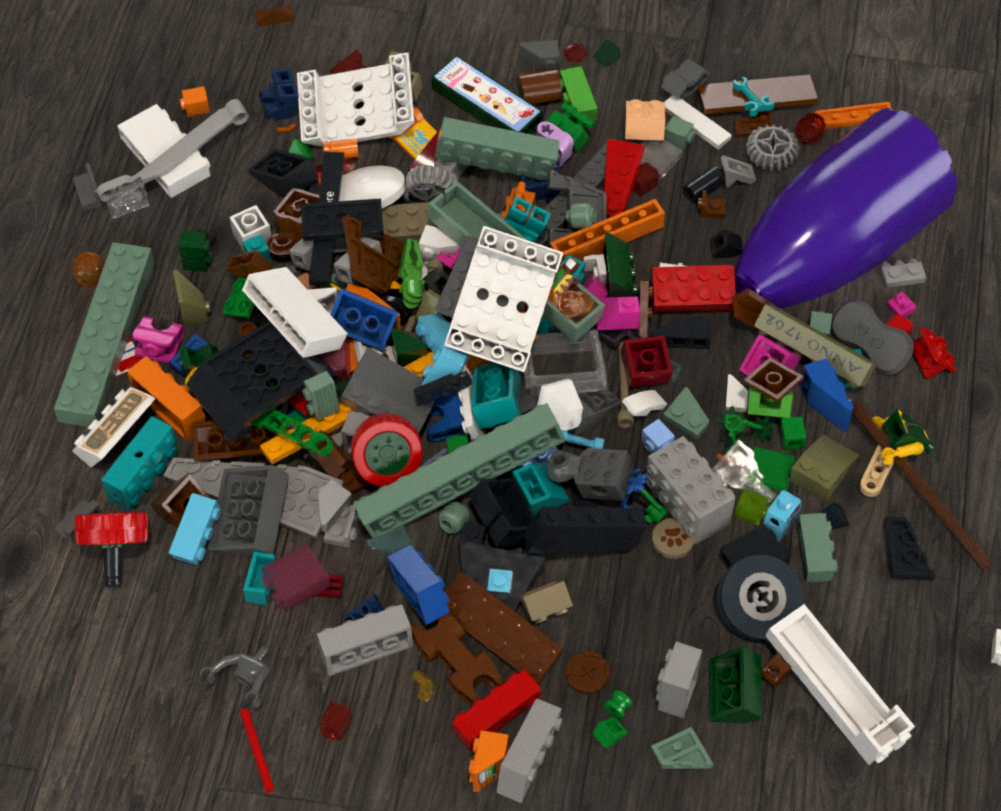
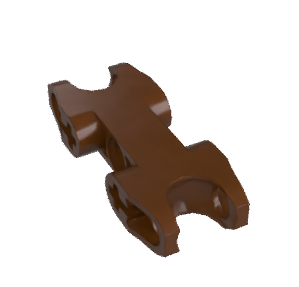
[410,614,505,706]

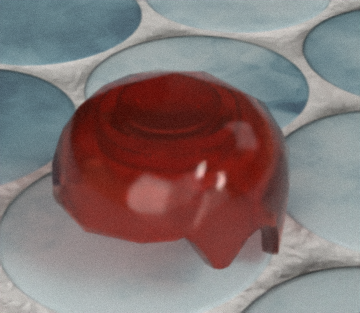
[795,112,826,143]

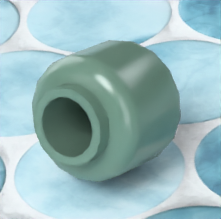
[566,202,597,229]
[439,502,471,534]

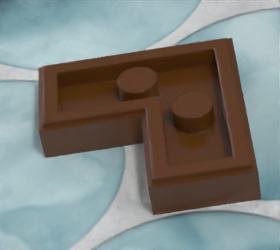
[734,110,773,138]

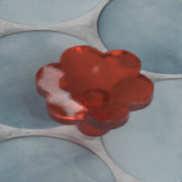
[564,43,587,62]

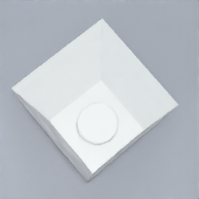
[537,379,583,431]

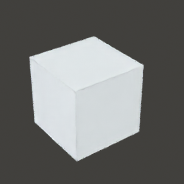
[229,205,271,253]

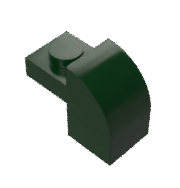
[178,344,219,376]

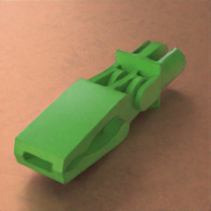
[398,239,425,309]

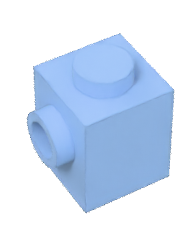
[641,419,675,453]

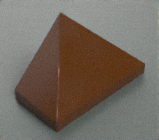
[255,5,295,27]

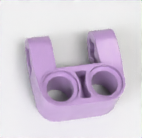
[537,121,574,168]

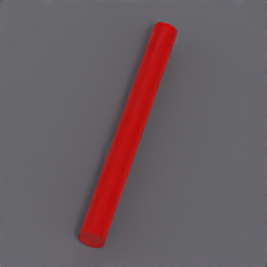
[240,709,275,793]

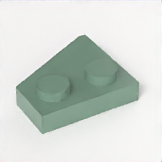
[651,727,713,769]

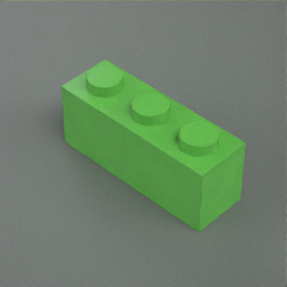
[560,66,597,124]

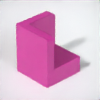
[582,274,608,298]

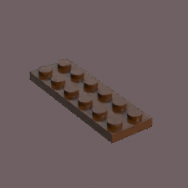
[445,571,565,685]

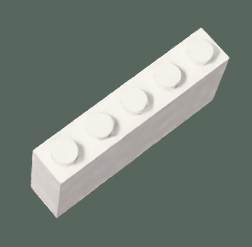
[117,104,211,198]
[242,267,348,358]

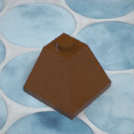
[744,357,804,402]
[150,474,211,529]

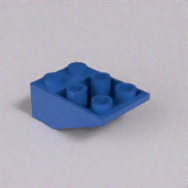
[800,359,854,432]

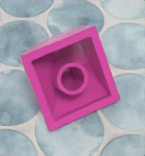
[597,296,640,330]
[739,334,801,376]

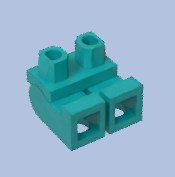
[504,196,551,242]

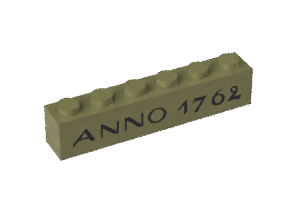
[754,304,877,388]

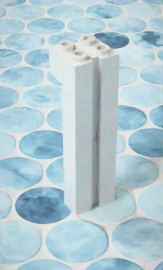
[765,604,915,765]

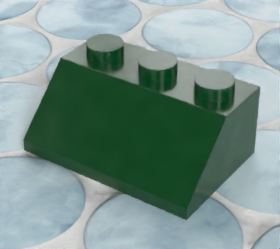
[604,233,637,297]
[709,646,762,724]

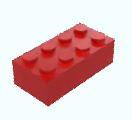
[651,265,736,313]

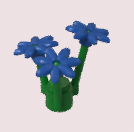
[620,468,667,524]

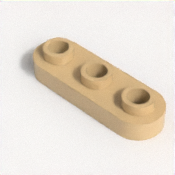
[860,445,894,497]

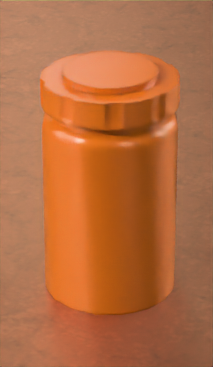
[323,139,359,159]

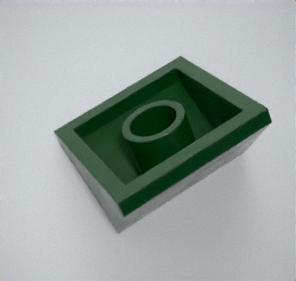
[391,327,428,367]

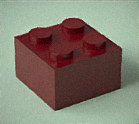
[621,335,673,388]

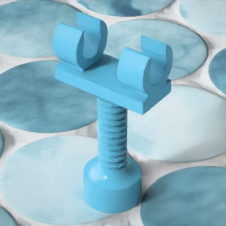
[561,430,604,449]

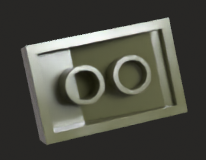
[790,434,859,502]

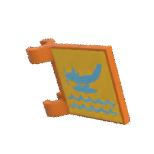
[388,107,437,161]

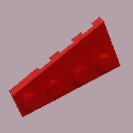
[604,138,645,218]

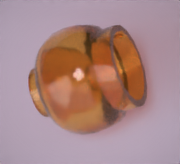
[71,251,105,288]

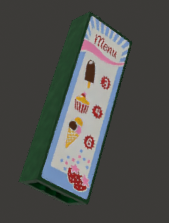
[431,55,543,134]

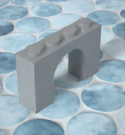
[289,237,383,285]

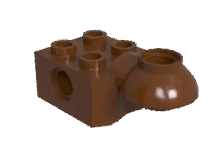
[267,187,319,260]

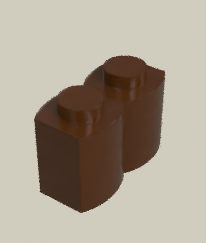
[226,250,274,279]

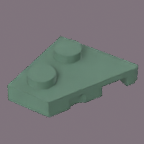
[663,387,709,439]

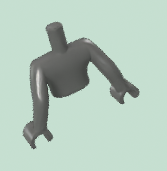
[200,646,270,708]

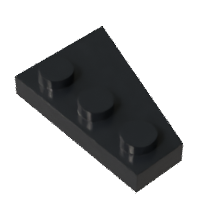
[884,516,936,580]

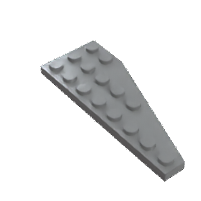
[163,458,345,539]

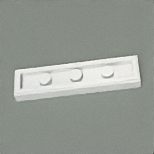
[665,95,732,150]

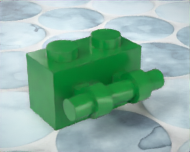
[546,103,595,153]

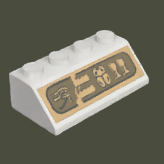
[72,387,155,468]

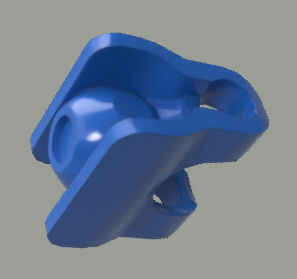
[427,390,465,443]

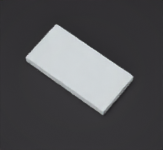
[458,364,487,442]

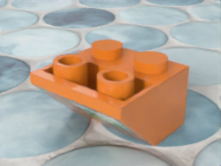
[469,730,509,792]

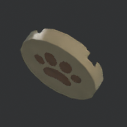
[652,518,695,559]

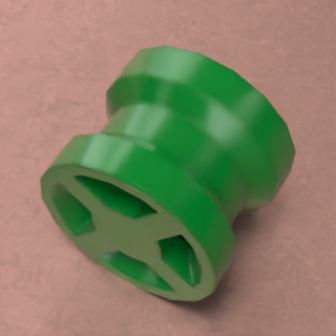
[603,690,632,719]

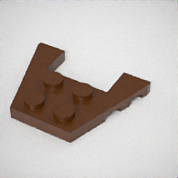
[342,215,403,295]

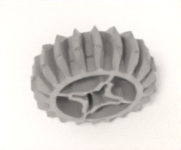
[746,124,799,172]
[406,164,458,202]

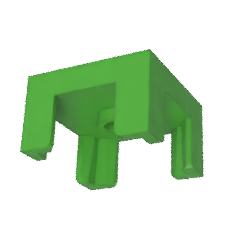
[748,386,793,418]

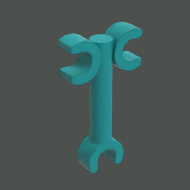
[733,77,774,117]

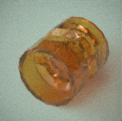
[558,290,593,318]

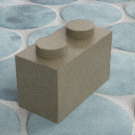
[519,579,573,623]

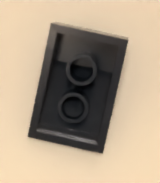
[248,149,319,197]

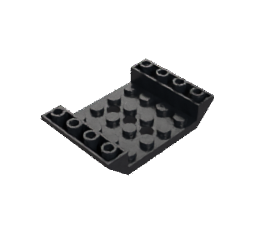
[186,321,339,443]

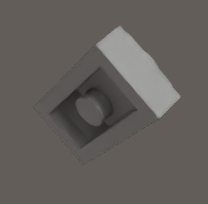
[721,155,756,188]

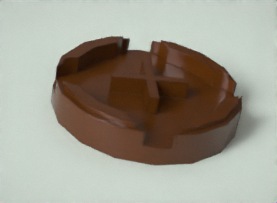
[565,651,610,695]

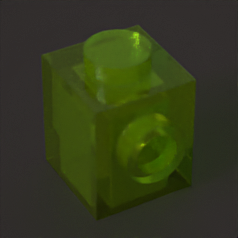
[735,489,769,525]

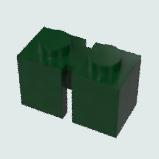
[178,230,213,272]

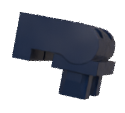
[259,69,299,121]

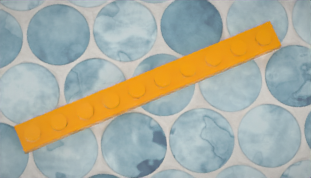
[260,352,434,465]

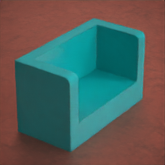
[243,552,278,605]

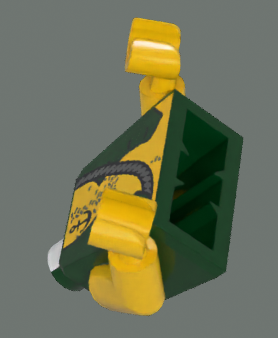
[872,409,934,465]

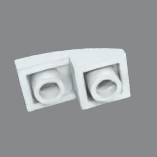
[622,390,667,416]

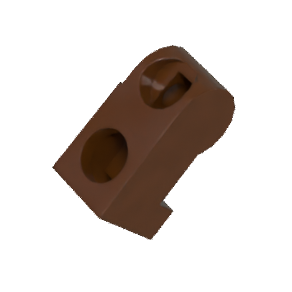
[761,652,793,687]

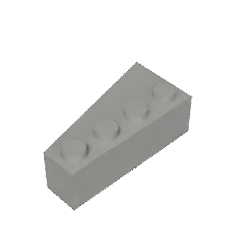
[496,698,563,803]

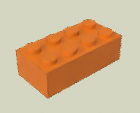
[127,356,206,442]

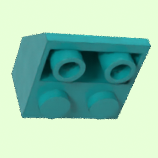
[513,463,570,515]

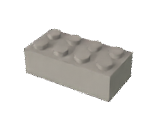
[317,604,413,676]

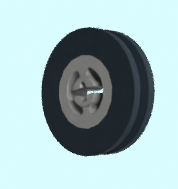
[716,555,804,642]

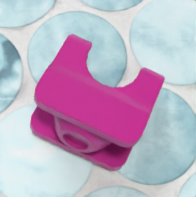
[133,316,184,363]

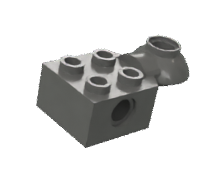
[546,448,634,501]

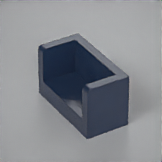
[520,167,561,201]

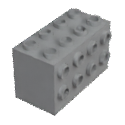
[645,436,735,545]

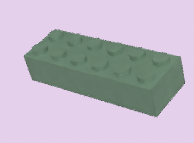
[435,117,560,181]

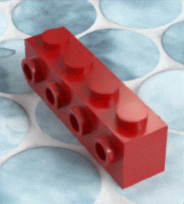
[453,669,541,751]

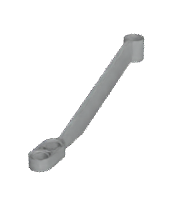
[97,99,249,202]

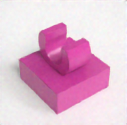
[886,292,916,317]

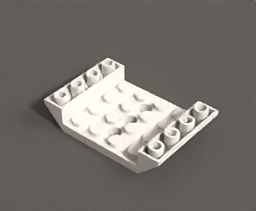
[297,52,415,147]
[444,226,563,372]

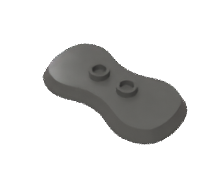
[831,299,914,375]

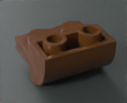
[516,68,562,105]

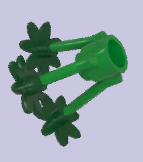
[717,406,775,460]

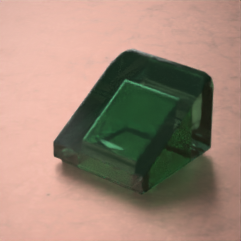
[593,39,620,67]

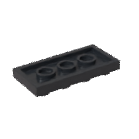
[301,198,384,241]

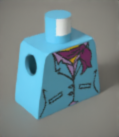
[763,490,801,542]

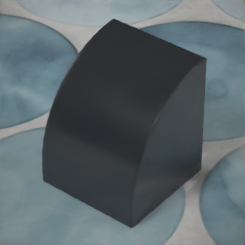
[710,229,743,258]

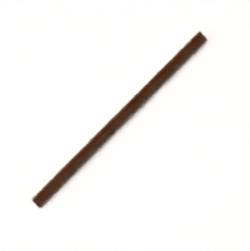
[852,400,994,570]

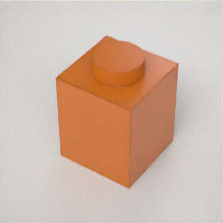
[180,86,210,117]

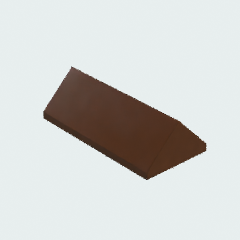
[193,416,278,461]

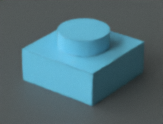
[487,569,512,594]

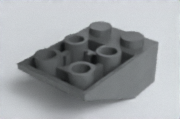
[568,377,621,436]

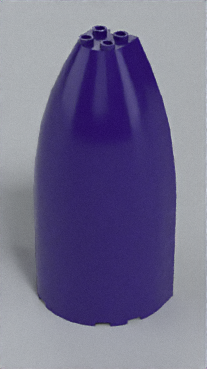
[734,108,957,309]

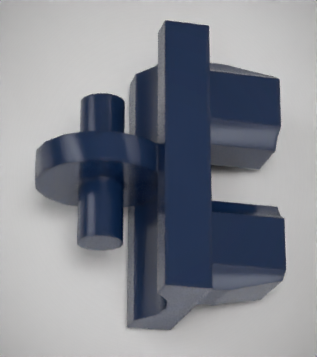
[343,594,385,622]

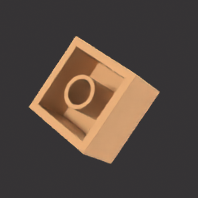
[625,99,665,140]

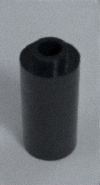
[683,166,725,203]

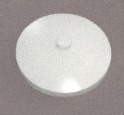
[339,166,406,208]

